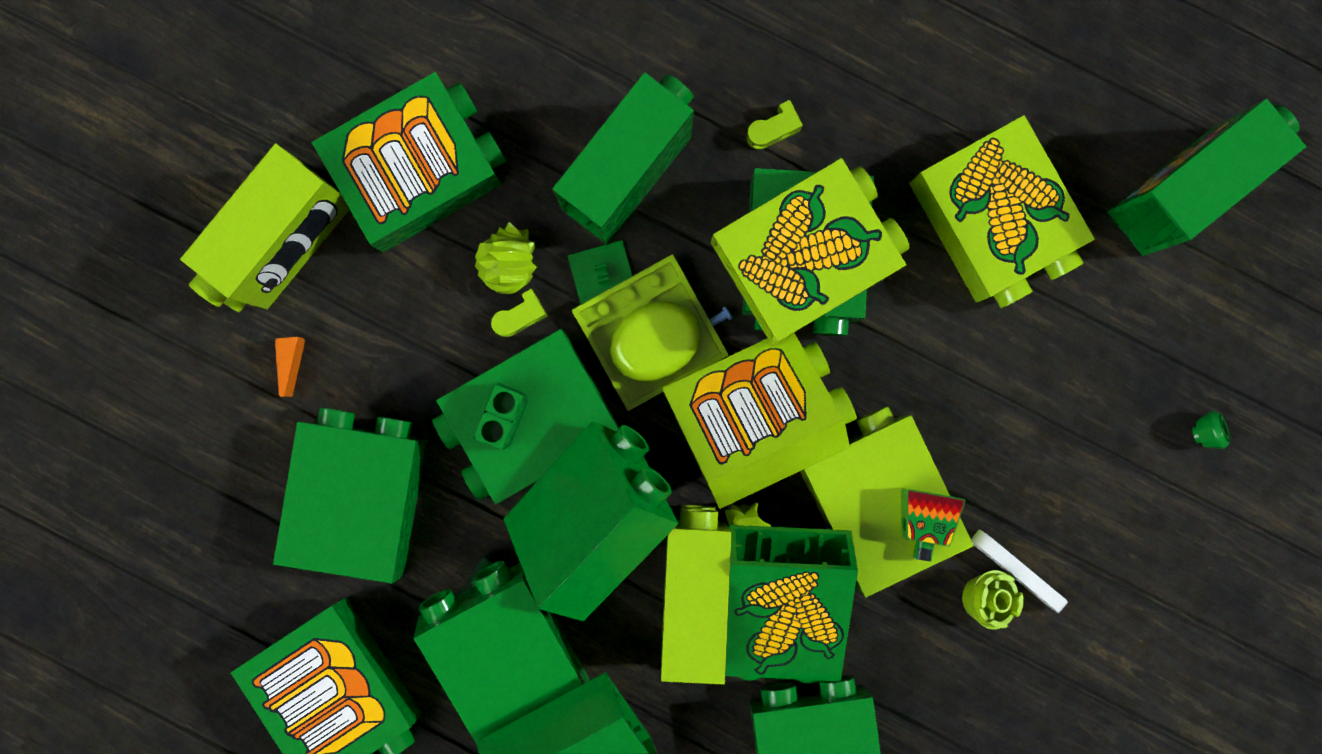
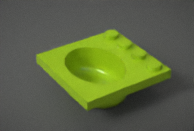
[572,254,728,411]

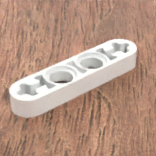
[971,529,1068,613]

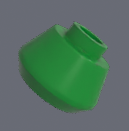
[1192,410,1230,449]

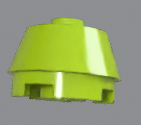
[962,570,1023,630]

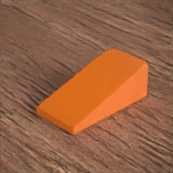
[275,337,305,397]

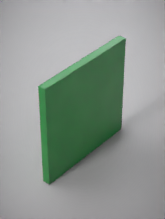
[567,240,632,305]

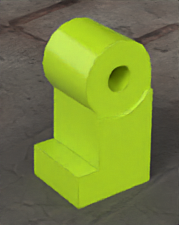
[746,100,803,150]
[491,289,548,337]

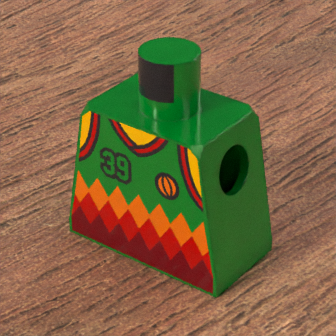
[901,488,965,562]

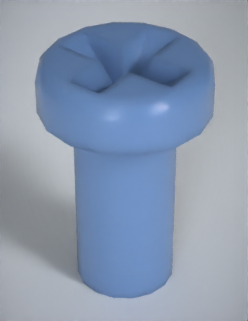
[709,307,733,327]

